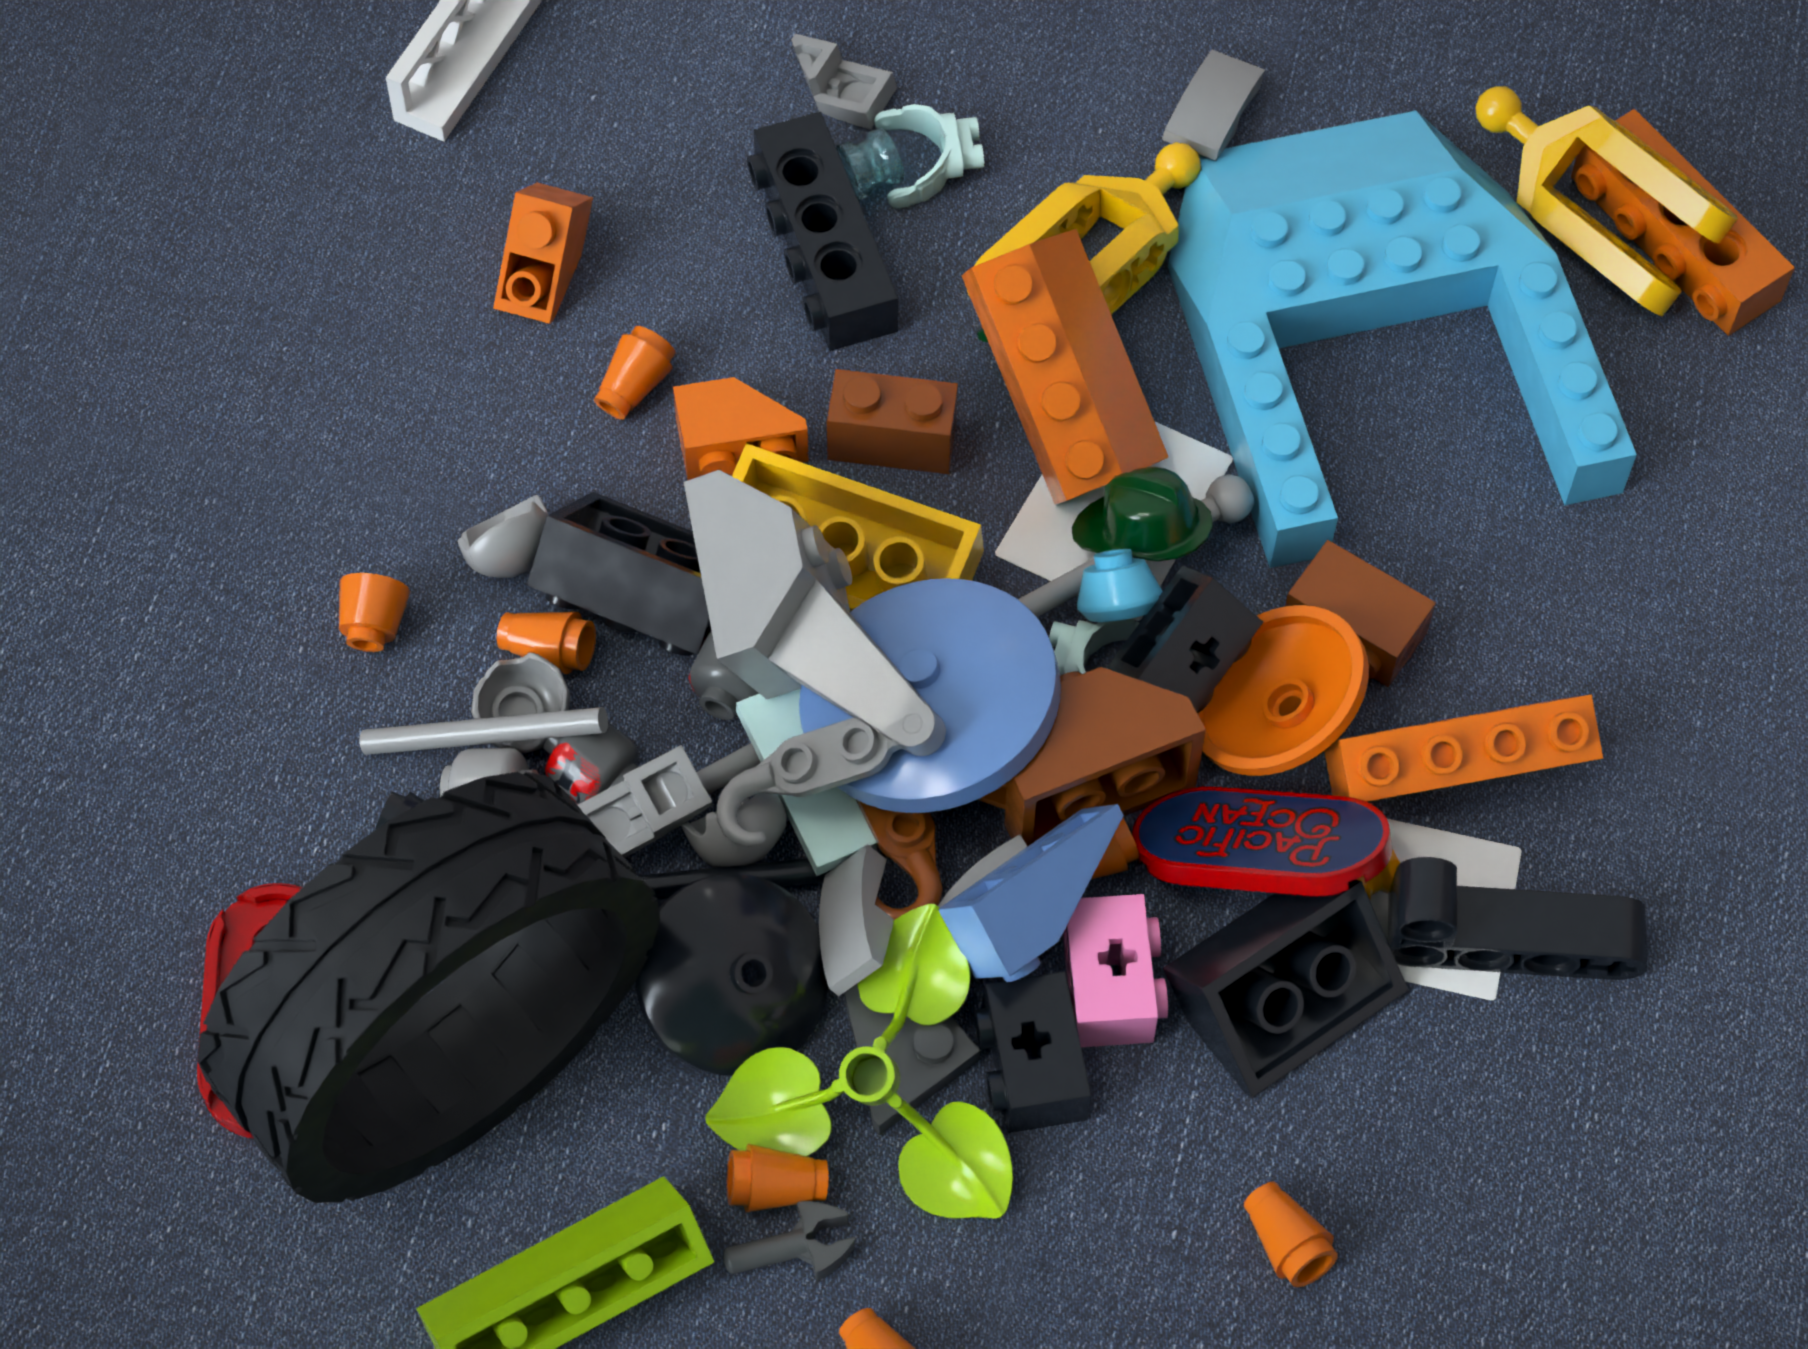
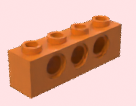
[1571,109,1795,336]
[1324,694,1604,802]

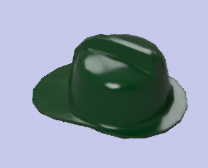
[1071,467,1213,562]

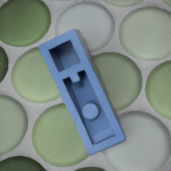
[938,804,1124,982]

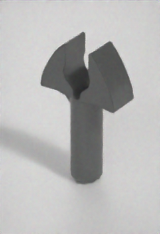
[723,1201,855,1281]

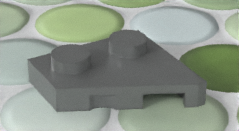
[844,983,980,1135]

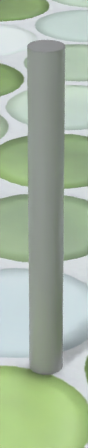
[360,707,608,755]

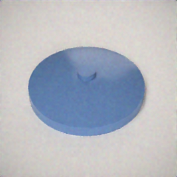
[799,578,1061,813]

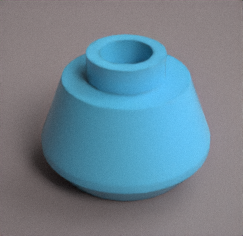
[1077,549,1163,622]

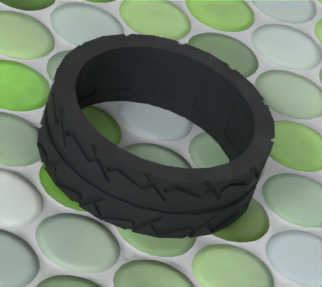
[197,772,660,1203]

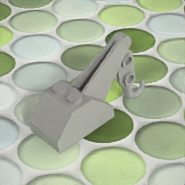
[684,470,946,847]

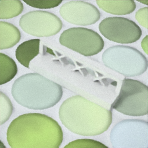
[386,0,542,142]

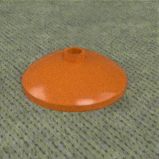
[1197,605,1369,776]

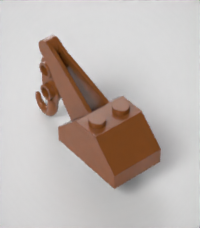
[857,667,1206,920]

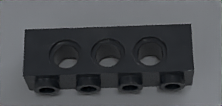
[747,111,898,351]

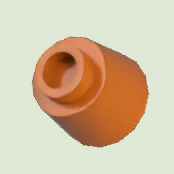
[339,573,410,652]

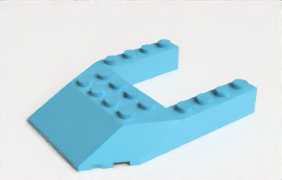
[1168,111,1637,568]

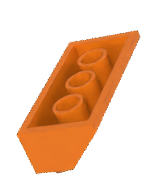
[962,229,1169,504]

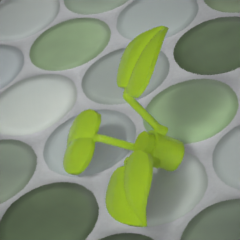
[705,904,1013,1219]

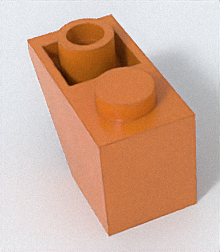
[493,182,593,324]
[673,377,809,480]

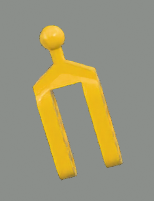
[1475,86,1738,316]
[967,142,1201,315]

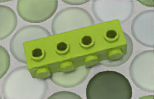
[416,1176,714,1349]

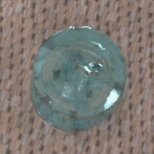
[836,128,904,200]

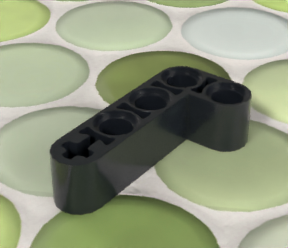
[1388,857,1647,980]

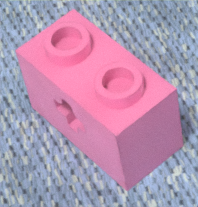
[1062,894,1168,1047]

